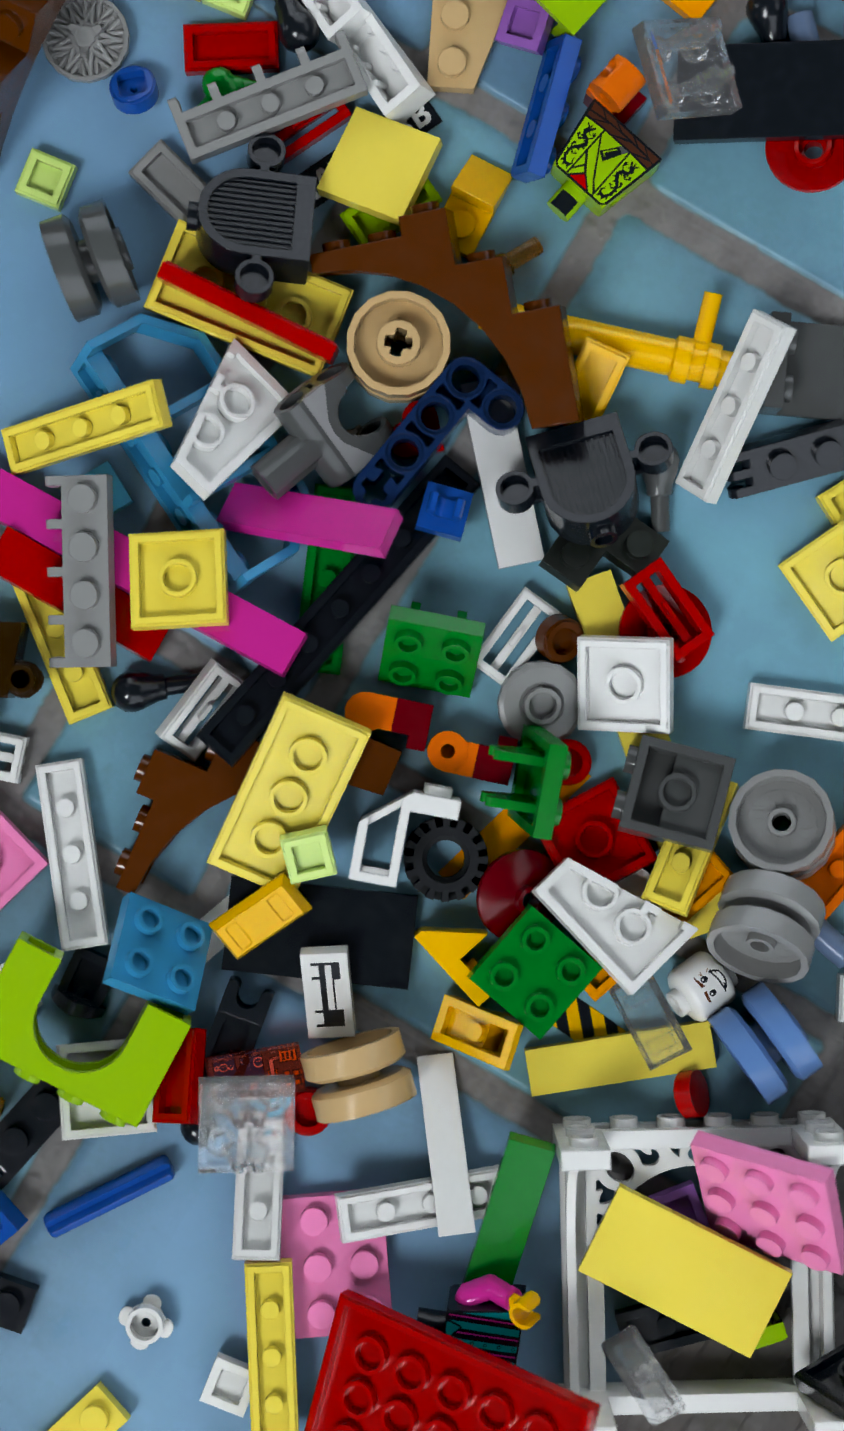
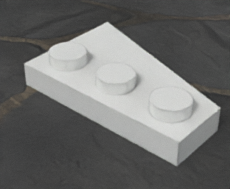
[170,338,289,501]
[531,858,698,995]

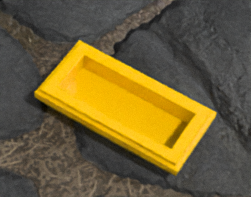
[562,336,630,426]
[209,872,313,960]

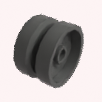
[39,199,140,322]

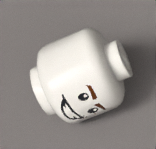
[666,951,738,1022]

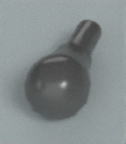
[641,446,680,532]

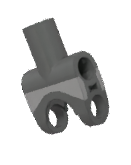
[250,362,394,500]

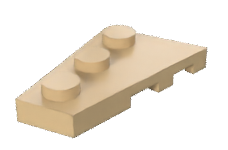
[427,0,507,94]

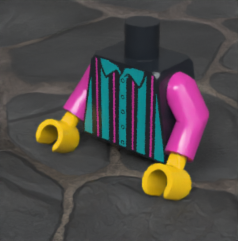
[417,1274,541,1365]

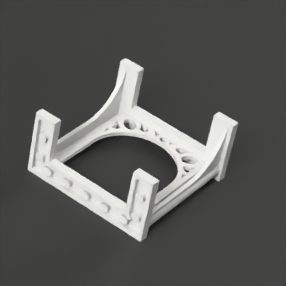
[552,1110,844,1431]

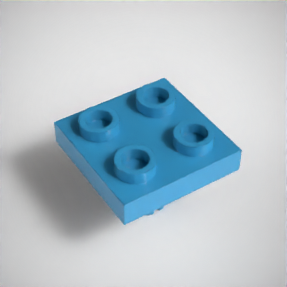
[102,892,212,1016]

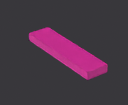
[216,482,403,558]

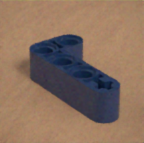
[353,357,524,508]

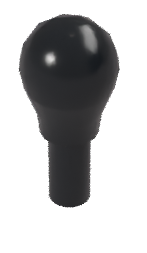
[274,0,320,53]
[746,0,788,43]
[111,671,200,712]

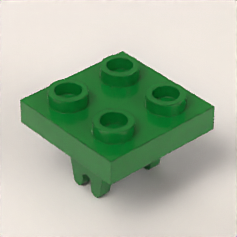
[378,601,486,698]
[480,724,571,840]
[467,904,603,1040]

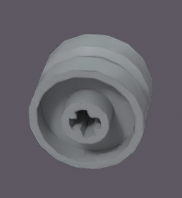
[728,769,836,880]
[706,869,826,984]

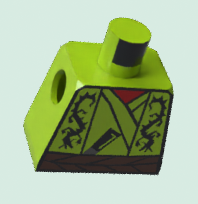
[547,99,662,222]

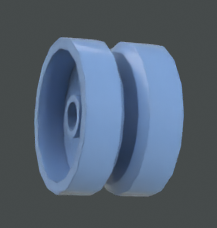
[707,981,823,1105]

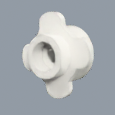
[119,1294,174,1350]

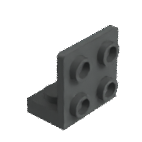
[758,311,844,421]

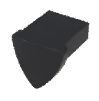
[51,948,111,1019]

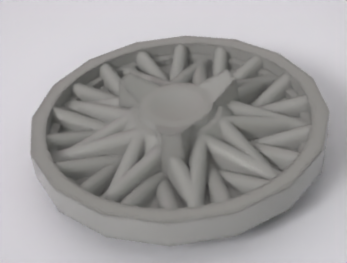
[42,0,130,83]
[497,660,578,742]

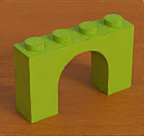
[0,931,192,1128]

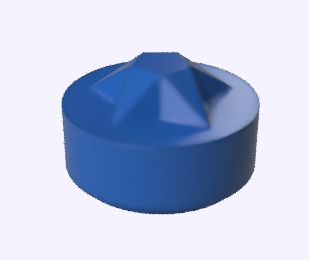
[109,66,159,114]

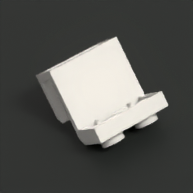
[348,782,461,888]

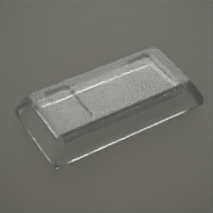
[608,975,692,1071]

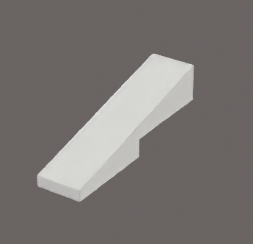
[302,0,436,124]

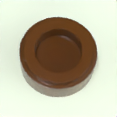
[535,614,584,663]

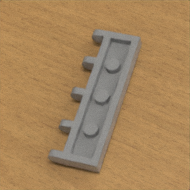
[167,30,368,165]
[45,474,117,668]

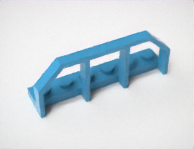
[70,313,309,596]

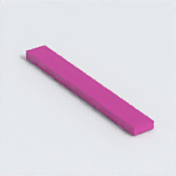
[0,468,308,678]

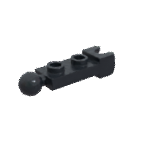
[180,976,275,1146]

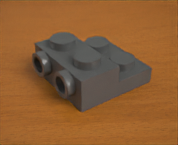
[611,734,736,853]

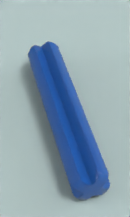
[43,1155,175,1238]

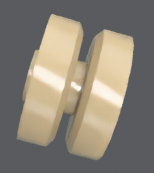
[347,291,450,403]
[300,1027,417,1124]

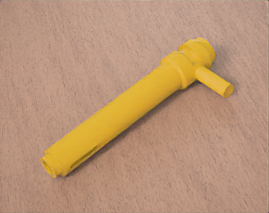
[478,291,733,391]

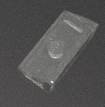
[601,1325,686,1426]

